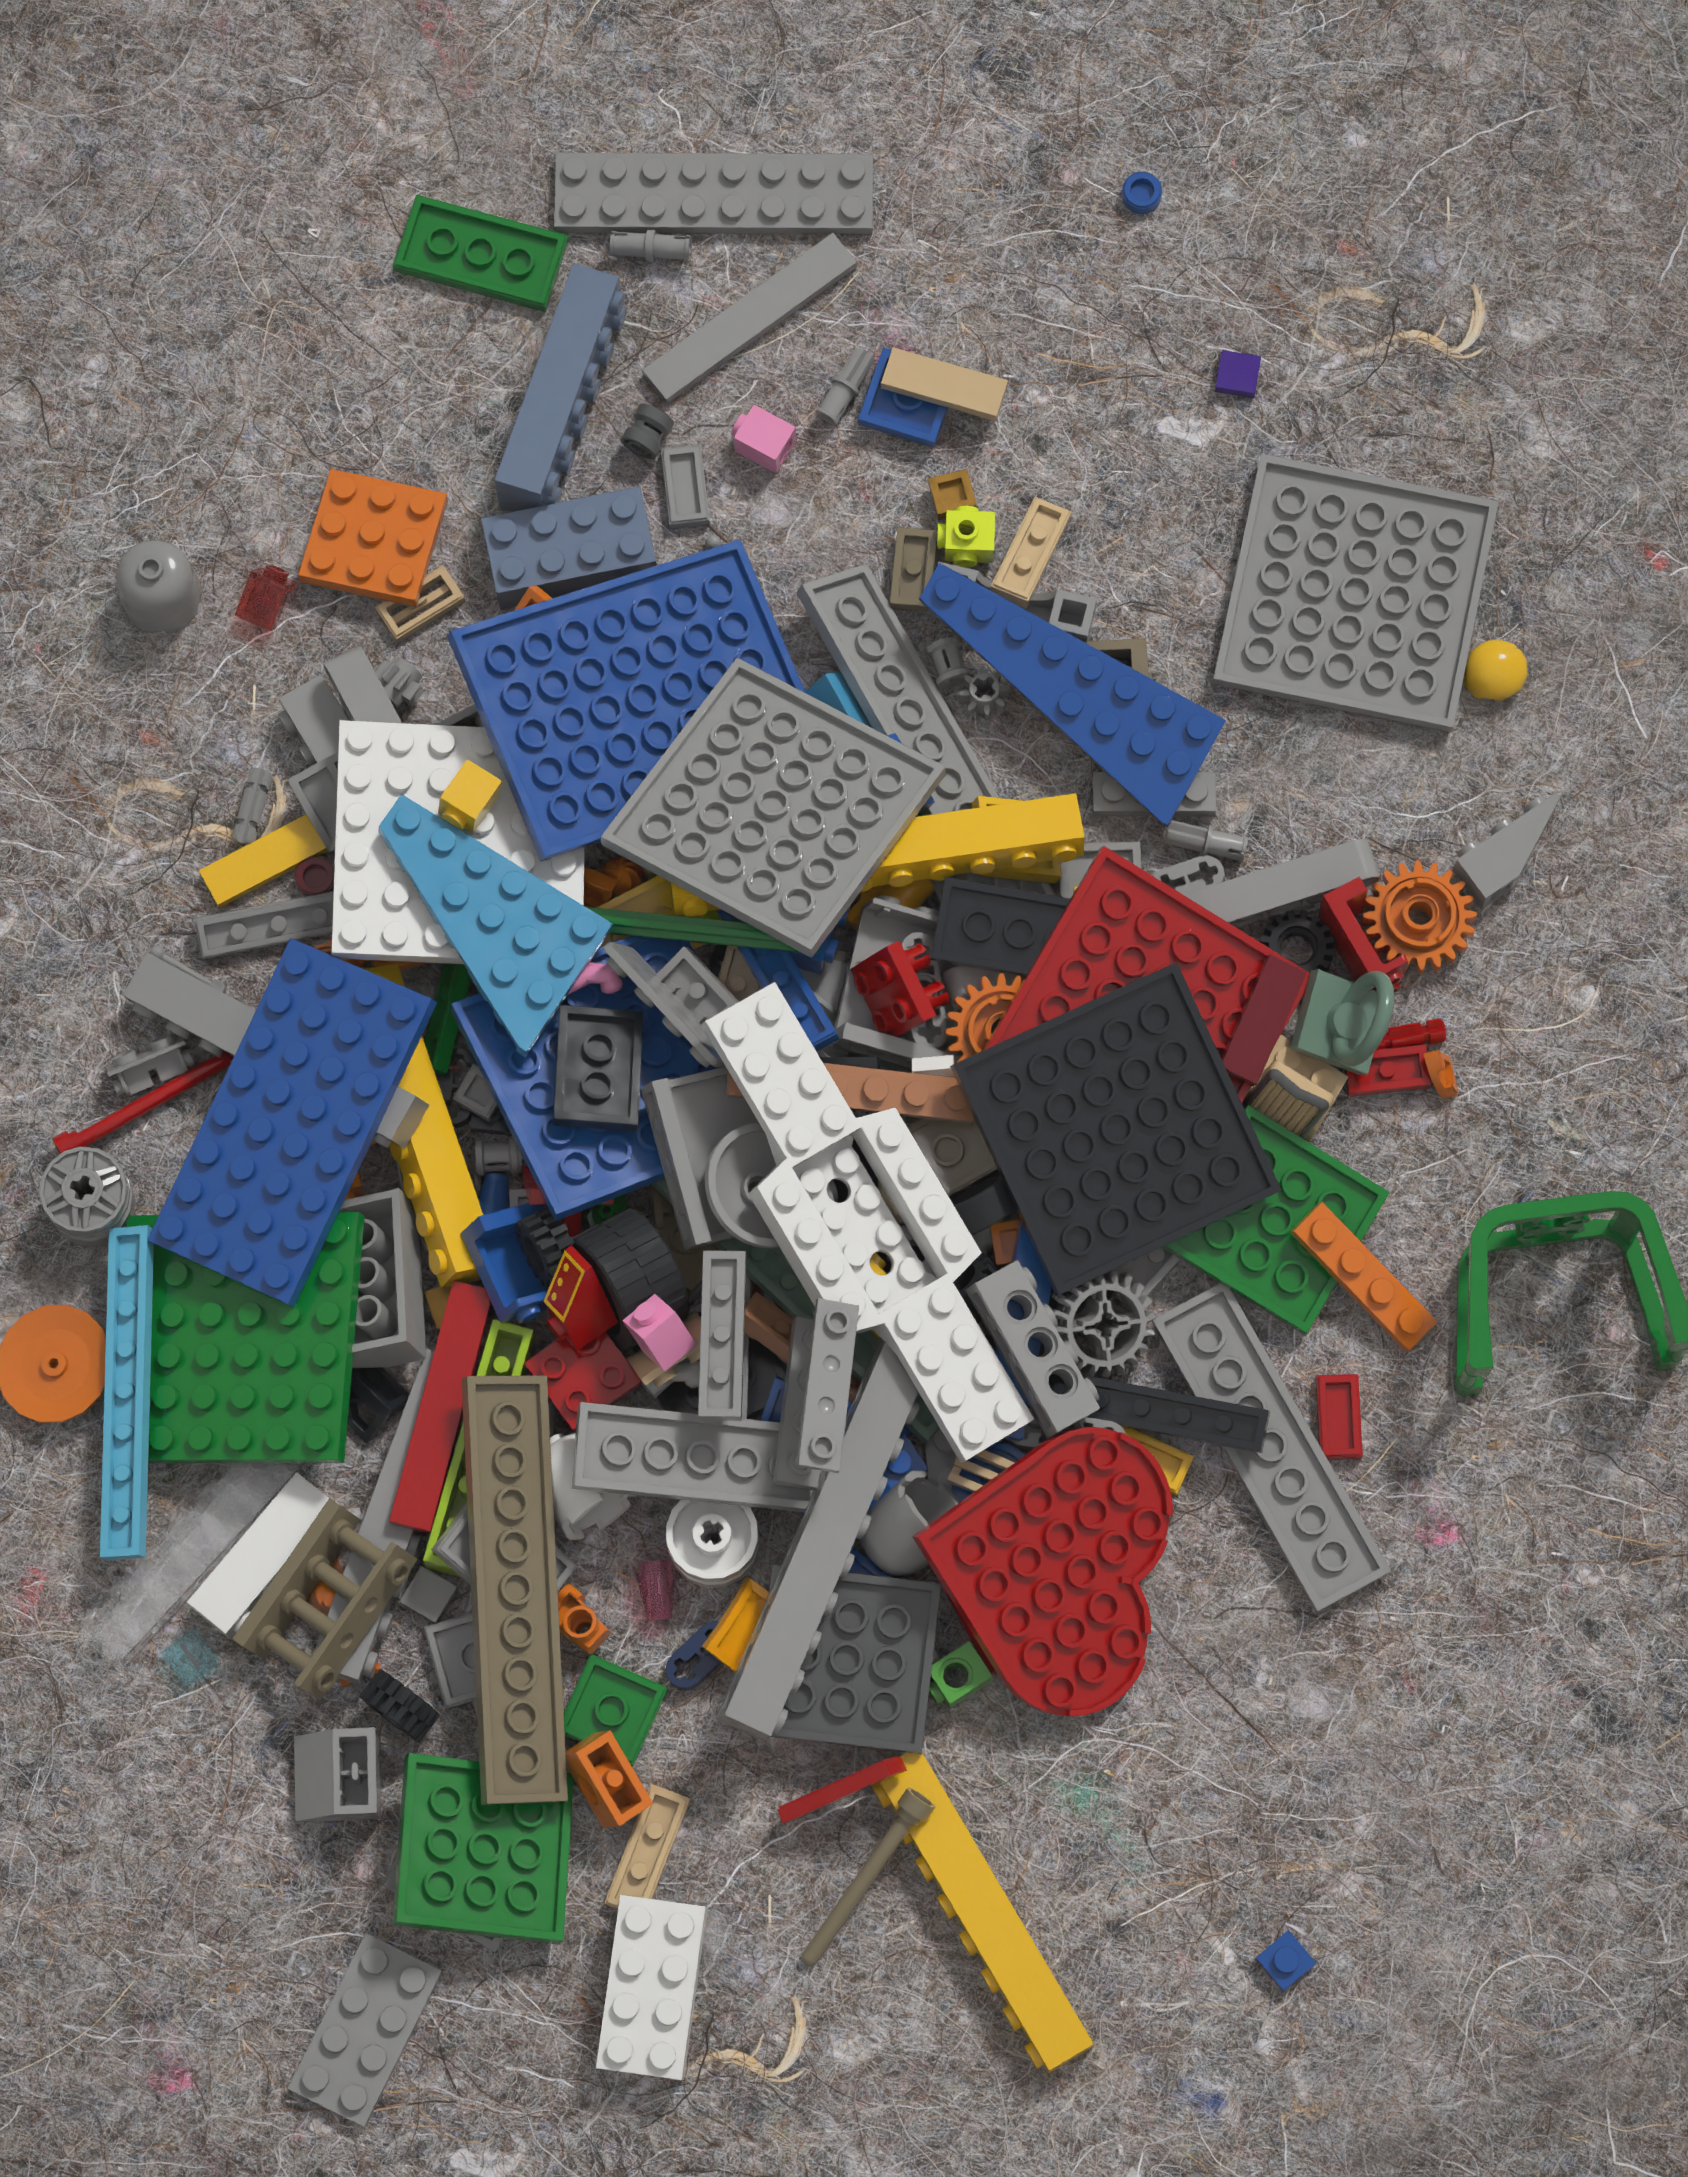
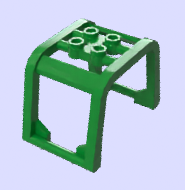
[1455,1191,1688,1397]

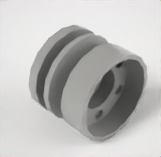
[39,1147,136,1247]

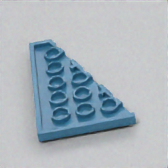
[378,794,613,1057]

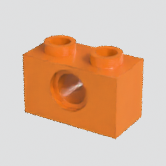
[566,1730,653,1828]

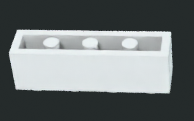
[187,1472,329,1640]

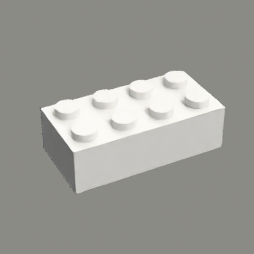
[596,1895,708,2080]

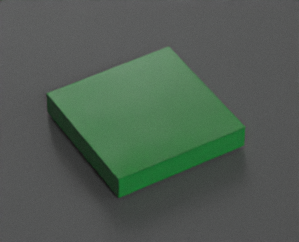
[564,1654,668,1767]

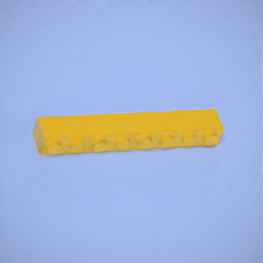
[364,964,483,1288]
[871,1753,1094,2074]

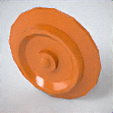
[0,1305,106,1423]

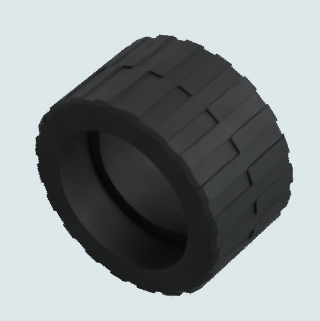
[572,1209,690,1351]

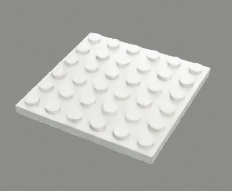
[331,720,585,964]

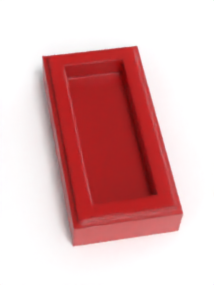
[1315,1374,1363,1460]

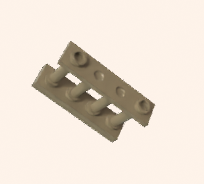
[232,1498,418,1701]

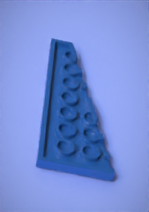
[919,563,1226,827]

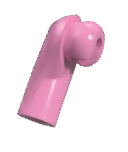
[568,962,623,995]

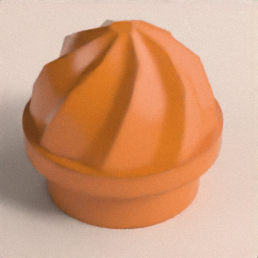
[602,856,642,896]

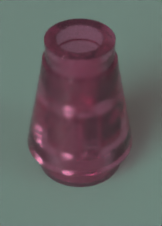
[635,1559,677,1621]

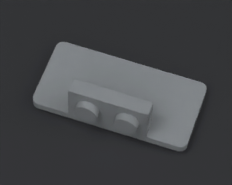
[603,942,739,1069]

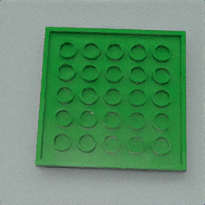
[126,1212,365,1464]

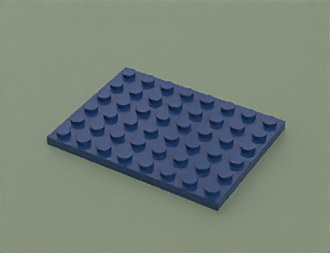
[447,539,806,862]

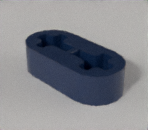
[666,1621,722,1691]

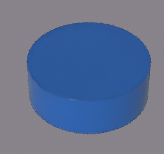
[1122,172,1162,214]

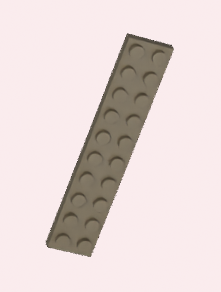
[461,1376,568,1805]

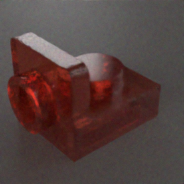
[235,564,297,631]

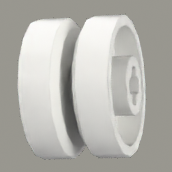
[666,1500,759,1588]

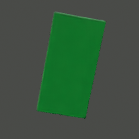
[393,195,569,312]

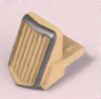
[1242,1034,1348,1142]

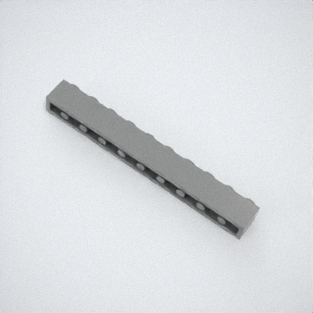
[716,1337,920,1740]

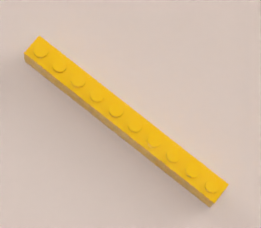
[670,793,1085,917]

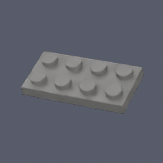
[287,1933,443,2128]

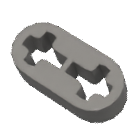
[1153,855,1224,894]

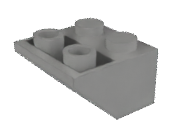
[294,1727,381,1822]

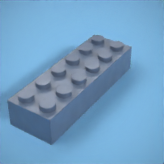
[494,263,627,512]

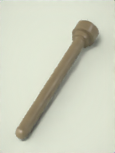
[801,1787,935,1966]

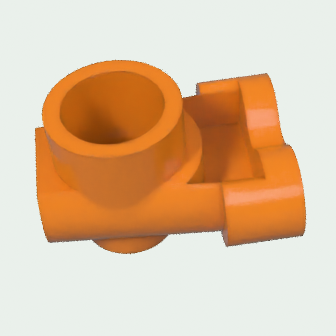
[558,1584,610,1654]

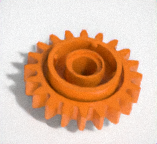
[1362,860,1477,975]
[943,973,1021,1063]

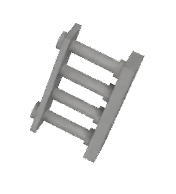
[698,1251,751,1421]
[773,1298,859,1491]

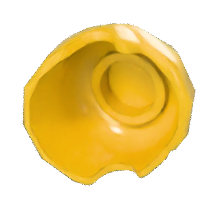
[1463,639,1528,702]

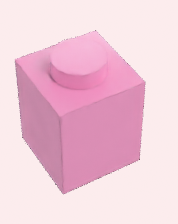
[731,405,796,474]
[622,1294,697,1372]

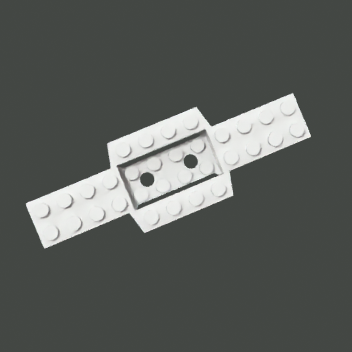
[701,982,1034,1463]

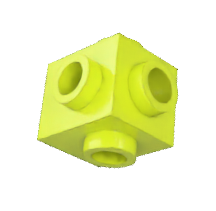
[937,506,995,567]

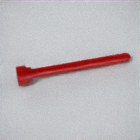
[52,1051,234,1154]

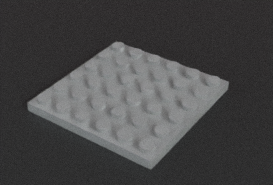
[1213,453,1499,732]
[601,658,946,958]

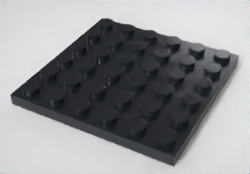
[950,962,1282,1296]

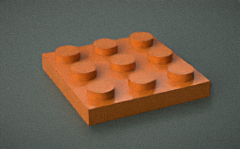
[298,469,448,607]

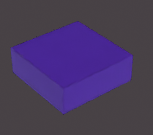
[1215,350,1261,398]

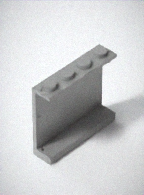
[831,895,1000,1070]

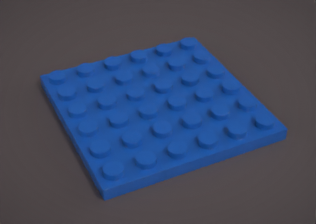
[451,936,716,1221]

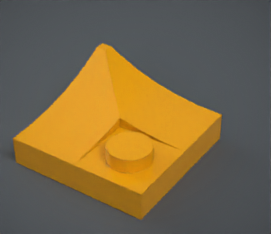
[701,1577,769,1673]

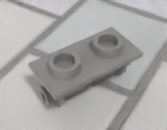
[106,1033,194,1097]

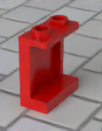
[1318,876,1409,993]

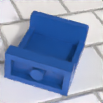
[460,1203,548,1323]

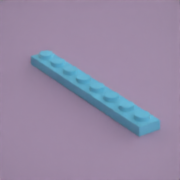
[100,1225,154,1561]

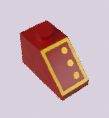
[543,1245,618,1350]

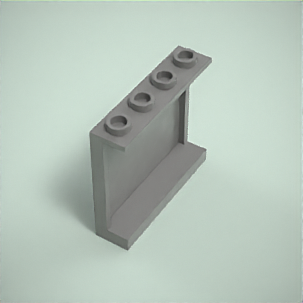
[641,1067,838,1250]

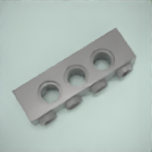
[965,1260,1100,1438]

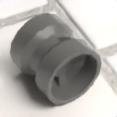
[620,404,674,459]

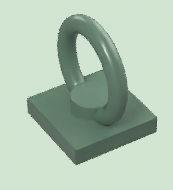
[1290,969,1394,1076]

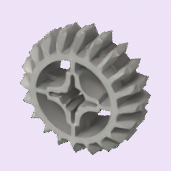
[1050,1269,1156,1379]

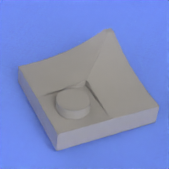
[287,752,338,853]

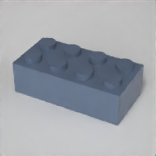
[481,486,657,609]

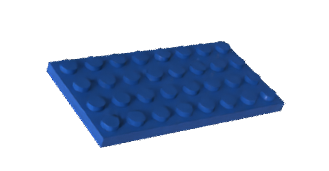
[148,938,437,1307]

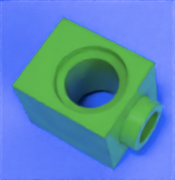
[929,1641,993,1710]

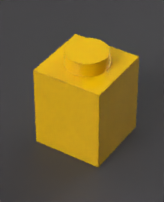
[438,759,502,834]

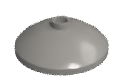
[705,1123,779,1248]

